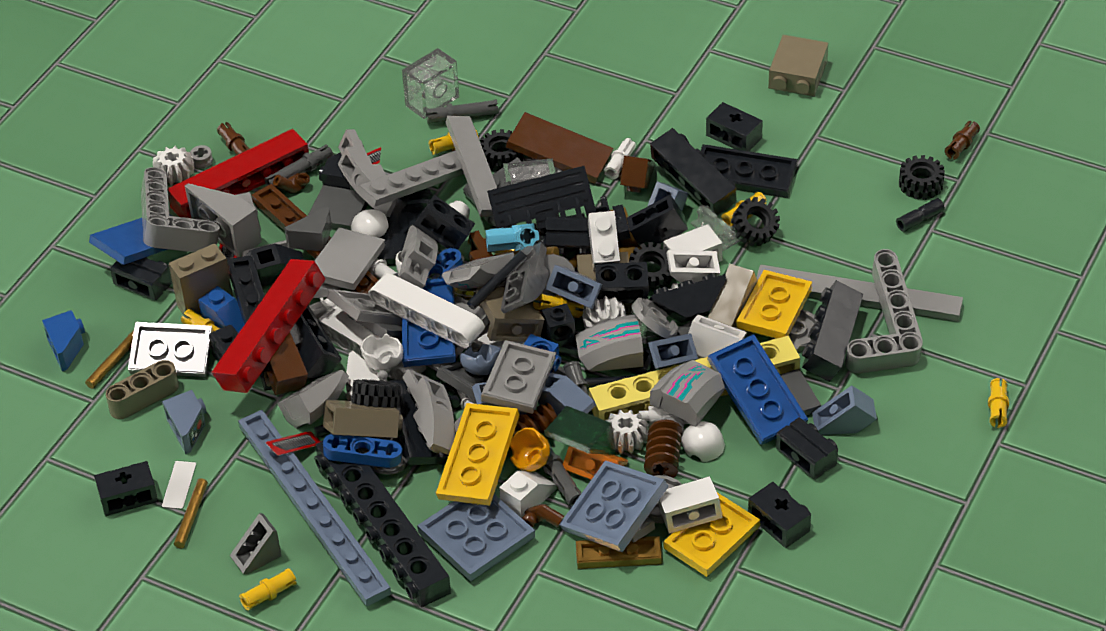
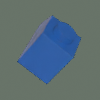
[198,286,244,334]
[42,310,85,371]

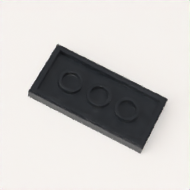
[701,144,798,198]

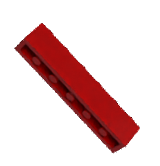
[167,128,309,219]
[211,259,326,393]

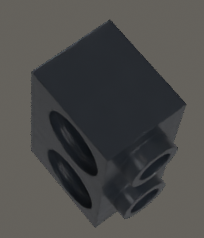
[413,195,475,250]
[595,262,649,303]

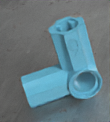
[485,223,539,252]

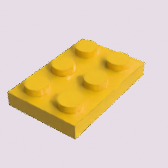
[736,270,812,339]
[663,492,760,577]

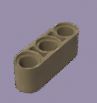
[106,360,179,419]

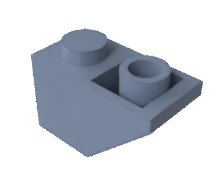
[538,373,596,421]

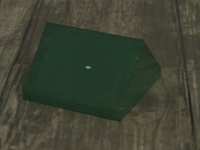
[544,406,616,455]

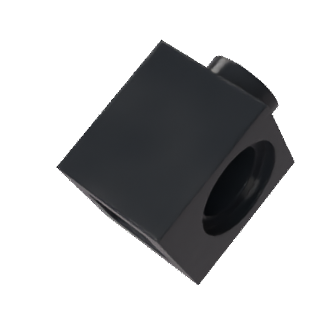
[542,303,576,347]

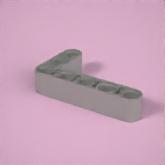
[141,167,220,252]
[845,249,923,373]

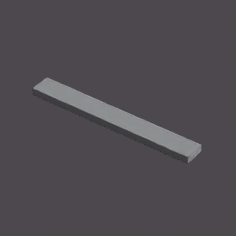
[756,265,963,321]

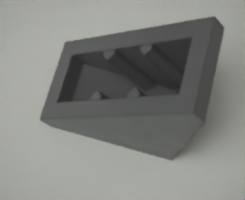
[284,206,332,251]
[230,513,281,574]

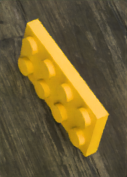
[436,403,520,506]

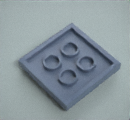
[559,460,669,552]
[417,494,535,581]

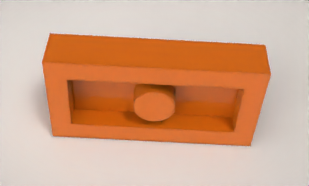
[563,442,628,480]

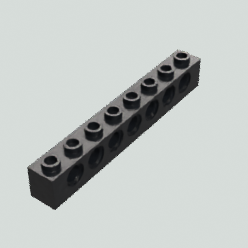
[314,441,451,608]

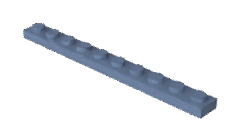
[238,410,391,607]

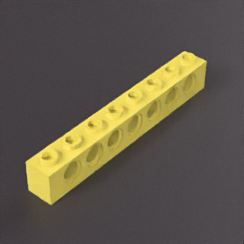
[589,336,800,429]

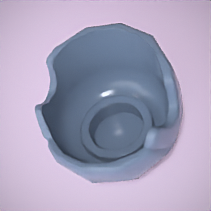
[460,344,501,376]

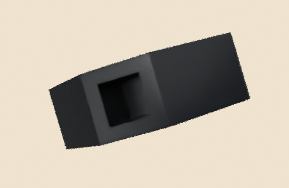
[245,243,304,286]
[649,273,727,323]

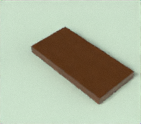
[506,112,613,184]

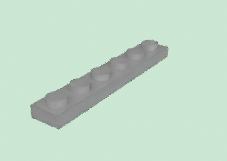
[357,150,464,208]

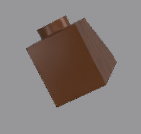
[620,156,655,193]
[264,332,308,395]

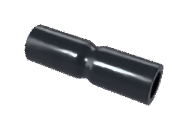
[896,198,945,232]

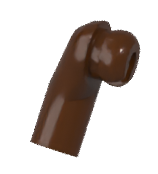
[273,172,310,193]
[522,504,564,528]

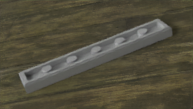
[446,116,497,217]

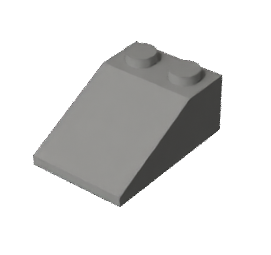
[185,183,262,257]

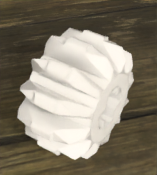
[153,145,194,186]
[582,296,626,329]
[603,410,648,455]

